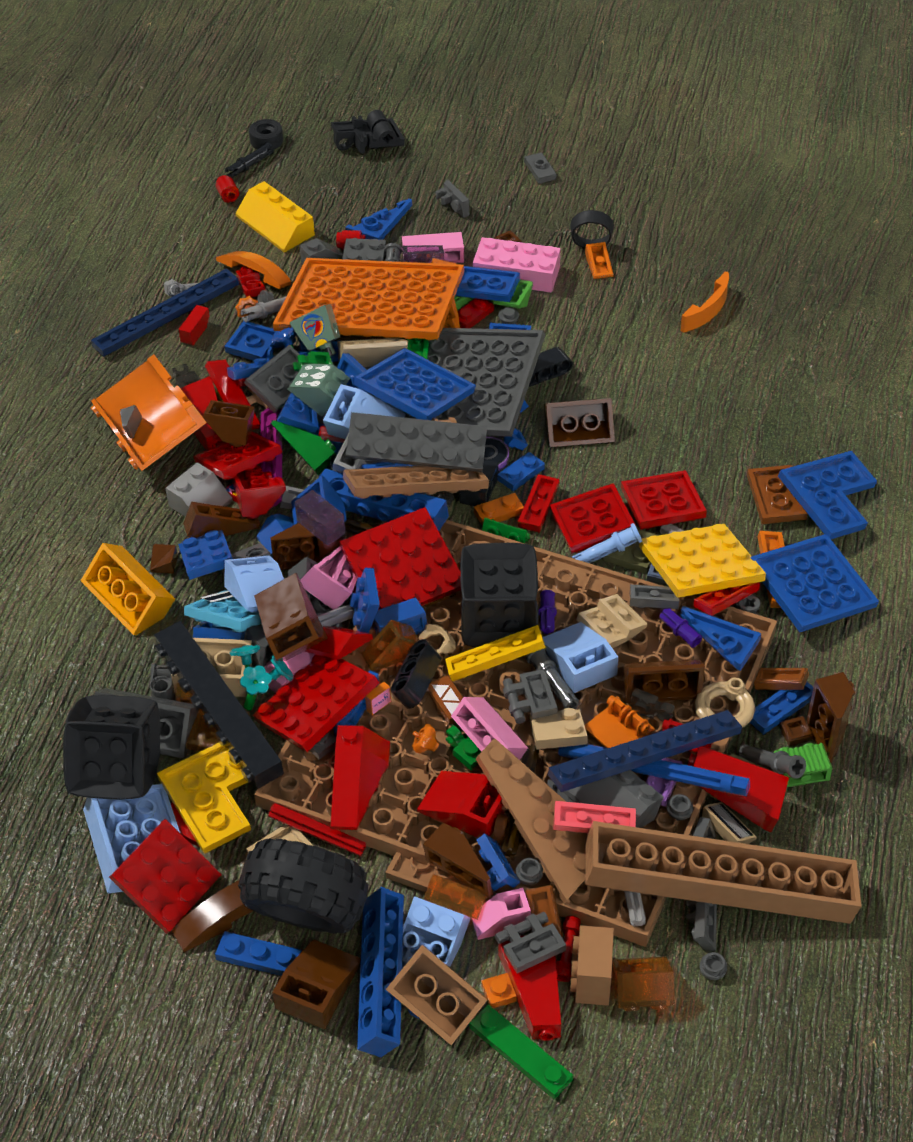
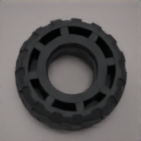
[238,838,368,934]

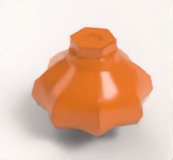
[235,295,258,318]
[412,724,440,754]

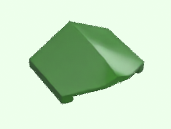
[491,280,533,309]

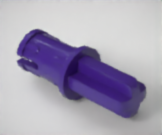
[538,590,557,635]
[659,608,702,648]

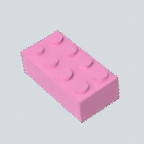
[473,237,561,292]

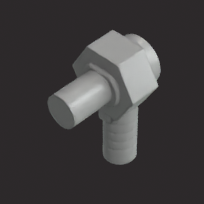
[164,279,198,297]

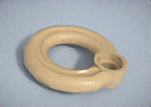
[695,678,755,728]

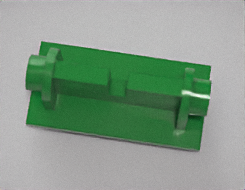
[482,518,531,544]

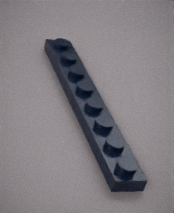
[91,268,239,357]
[548,710,742,792]

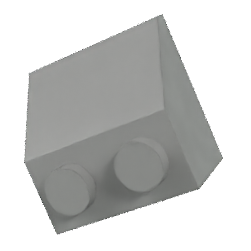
[166,463,233,517]

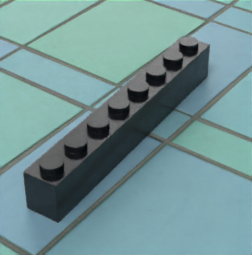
[154,621,284,789]

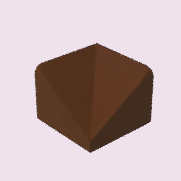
[150,544,178,574]

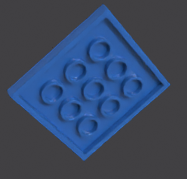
[353,348,476,420]
[750,534,879,632]

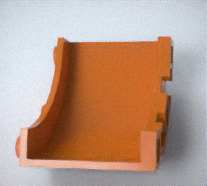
[91,354,207,471]

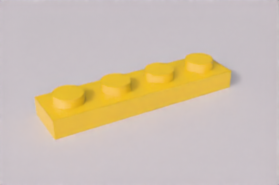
[445,625,546,682]

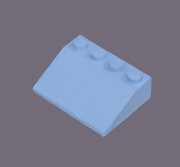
[83,784,180,893]

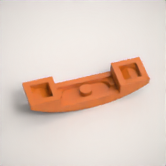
[216,251,292,289]
[680,271,729,332]

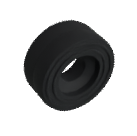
[249,119,283,150]

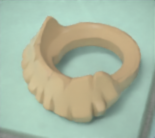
[418,624,456,655]

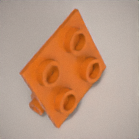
[584,695,655,748]

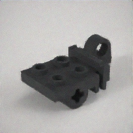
[331,110,405,153]

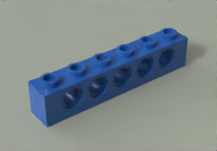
[319,468,449,531]
[357,887,404,1057]

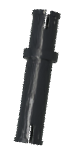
[225,143,274,178]

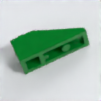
[271,420,336,475]

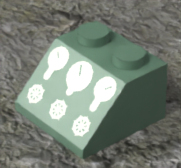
[288,364,350,416]

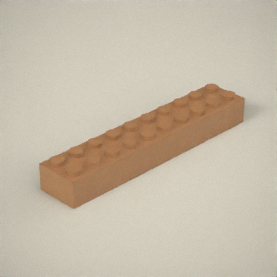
[585,821,862,924]

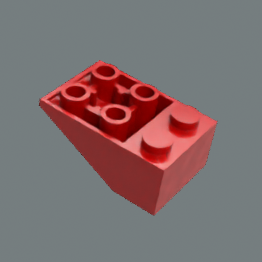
[417,771,506,838]

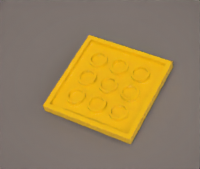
[639,524,766,598]

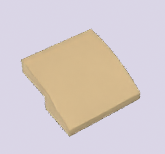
[576,594,647,648]

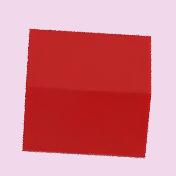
[305,626,373,660]

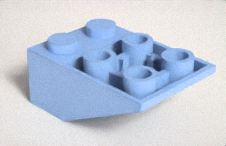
[323,384,406,439]
[224,556,284,613]
[543,622,618,694]
[402,896,471,969]

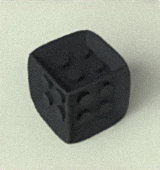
[460,543,538,648]
[63,695,160,799]

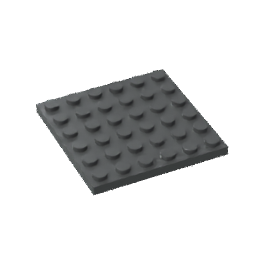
[428,328,545,437]

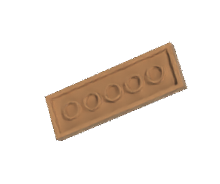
[343,466,489,498]

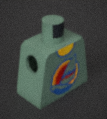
[290,304,340,356]

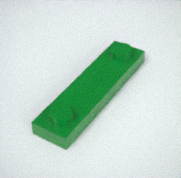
[469,1004,573,1099]

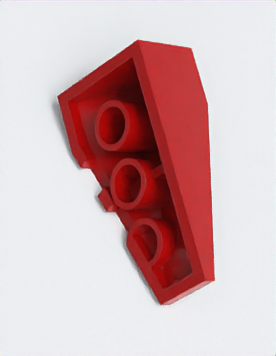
[231,465,286,519]
[330,725,390,830]

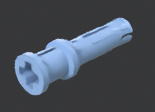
[572,523,643,563]

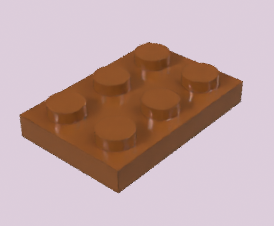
[747,465,808,524]

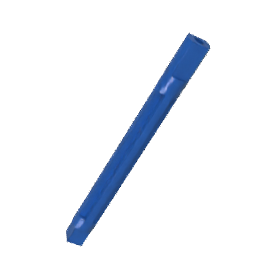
[558,744,750,797]

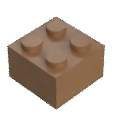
[570,925,614,1006]

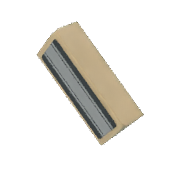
[702,802,757,844]

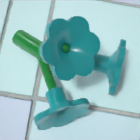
[229,645,294,710]

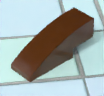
[171,880,254,953]

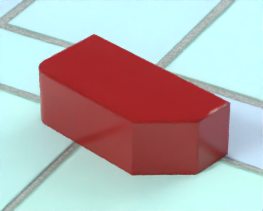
[178,305,210,345]

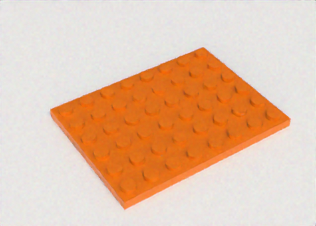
[273,258,465,340]

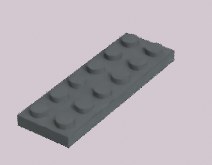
[346,412,487,472]

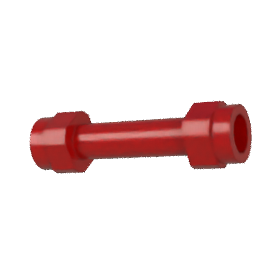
[556,916,581,982]

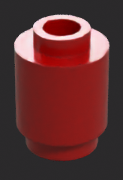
[216,175,239,203]
[336,230,366,250]

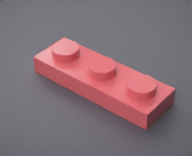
[553,801,636,833]

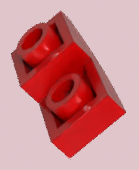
[235,266,265,297]

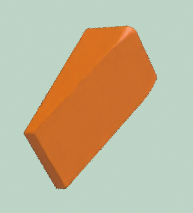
[585,242,614,279]

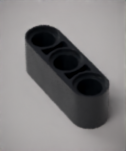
[529,347,573,387]
[390,639,442,709]

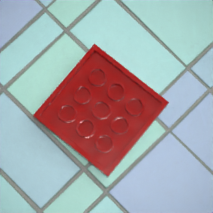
[340,507,461,610]
[252,654,380,752]

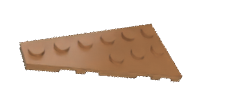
[476,738,588,903]

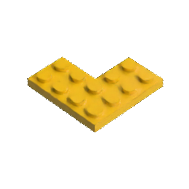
[157,743,251,854]

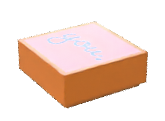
[365,682,391,715]

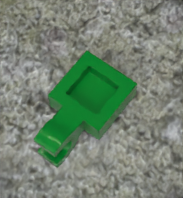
[293,351,332,372]
[446,725,481,770]

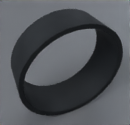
[570,210,614,249]

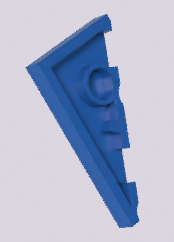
[345,199,412,240]
[277,393,319,433]
[680,606,761,671]

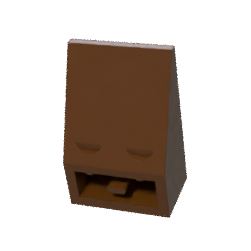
[270,511,342,570]
[254,573,328,661]
[272,939,361,1030]

